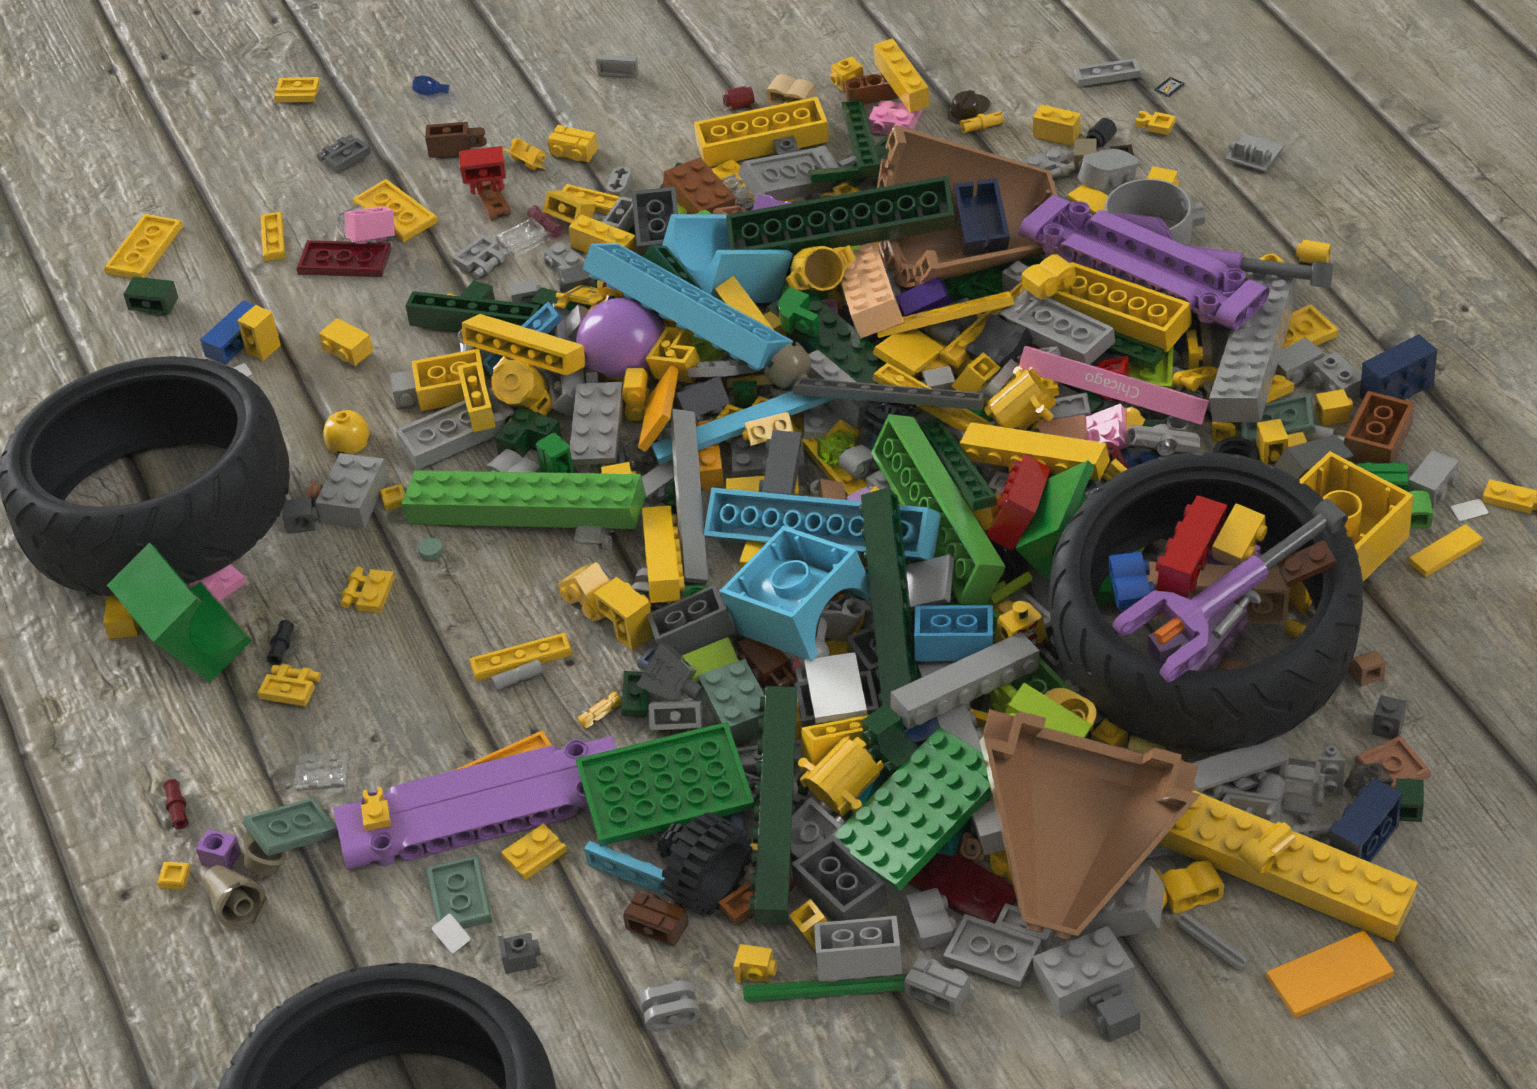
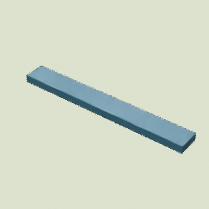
[651,378,837,465]

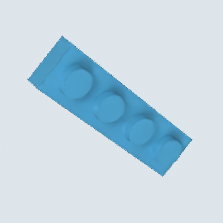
[482,302,563,376]

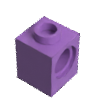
[196,829,241,869]

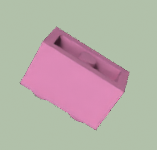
[345,206,395,244]

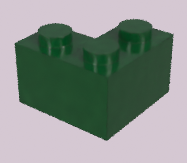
[495,407,562,458]
[861,704,919,778]

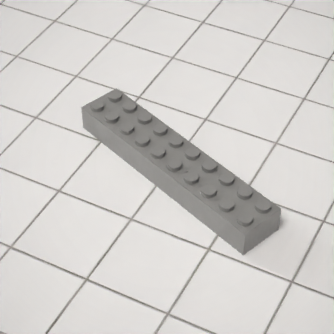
[1209,272,1299,422]

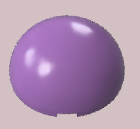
[576,298,666,377]

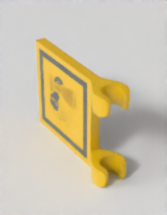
[555,285,606,312]

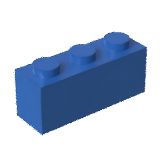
[200,300,255,365]

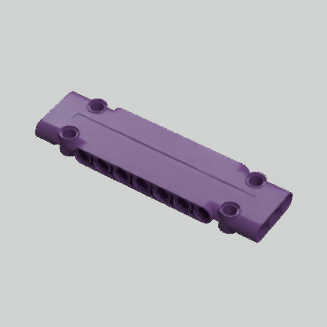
[1019,195,1270,330]
[333,736,616,870]

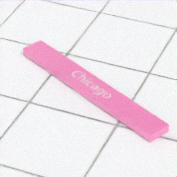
[1019,346,1209,425]

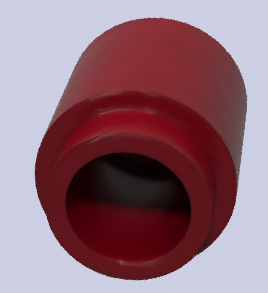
[722,86,755,111]

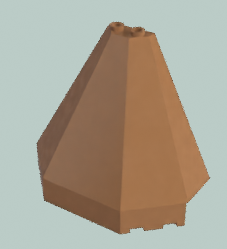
[979,709,1201,940]

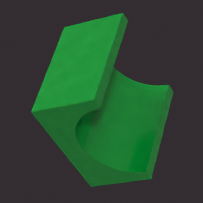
[1015,460,1145,607]
[107,542,252,683]

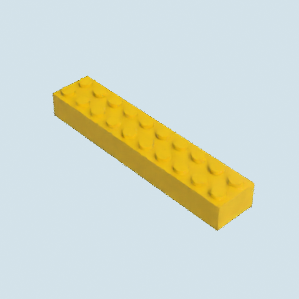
[1158,790,1418,942]

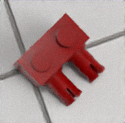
[459,146,506,195]

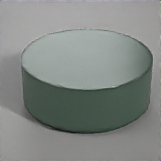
[418,538,443,561]

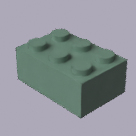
[698,659,765,745]

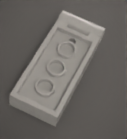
[738,146,846,200]
[996,290,1115,365]
[396,387,515,470]

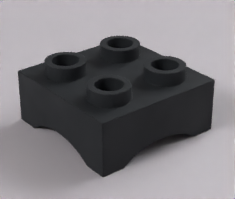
[965,314,1033,371]

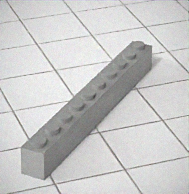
[916,661,1005,855]

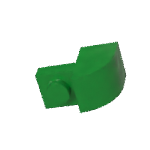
[778,287,820,337]

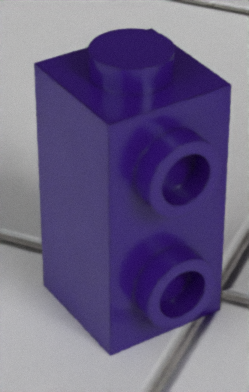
[897,277,952,317]

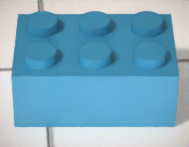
[914,605,993,662]

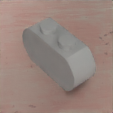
[1078,149,1138,190]

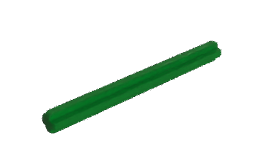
[743,974,907,1002]

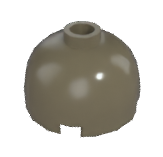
[764,342,811,389]

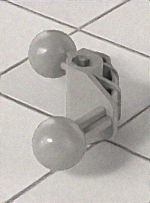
[797,593,873,668]

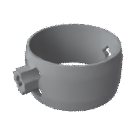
[1103,179,1205,246]

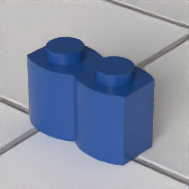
[1109,552,1155,611]

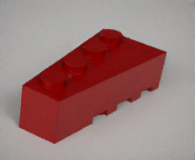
[986,454,1051,551]
[1155,495,1227,599]

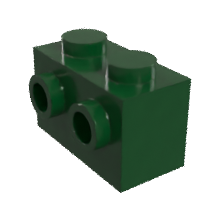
[123,277,179,315]

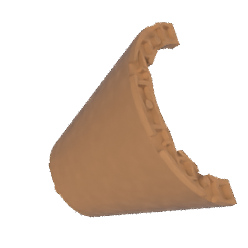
[877,125,1057,288]

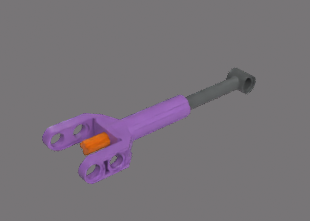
[1115,213,1334,288]
[1113,499,1348,682]

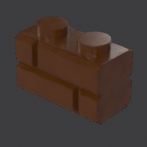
[623,891,688,947]

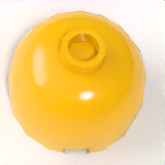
[323,410,371,454]

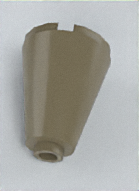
[204,865,268,930]

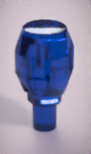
[412,75,450,96]

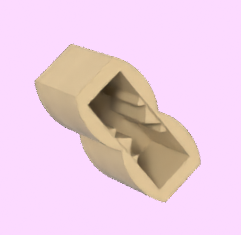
[766,74,815,105]

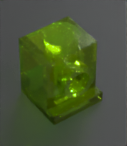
[817,430,855,468]

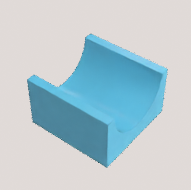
[662,214,793,303]
[719,526,871,661]

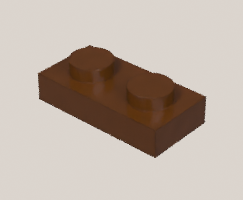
[1276,540,1337,587]

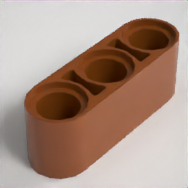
[845,73,899,105]

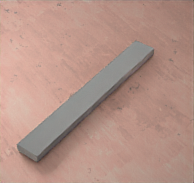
[670,409,708,584]

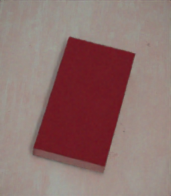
[297,240,392,277]
[908,852,1017,924]

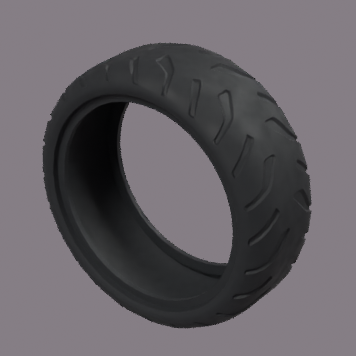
[0,356,290,596]
[1049,452,1364,752]
[218,962,557,1089]

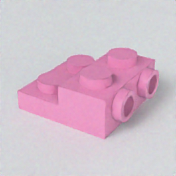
[868,100,922,135]
[1086,404,1128,454]
[187,565,246,601]

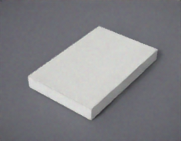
[804,652,867,723]

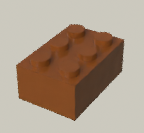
[662,157,736,214]
[1344,391,1415,463]

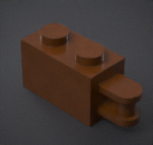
[425,121,487,158]
[737,638,796,690]

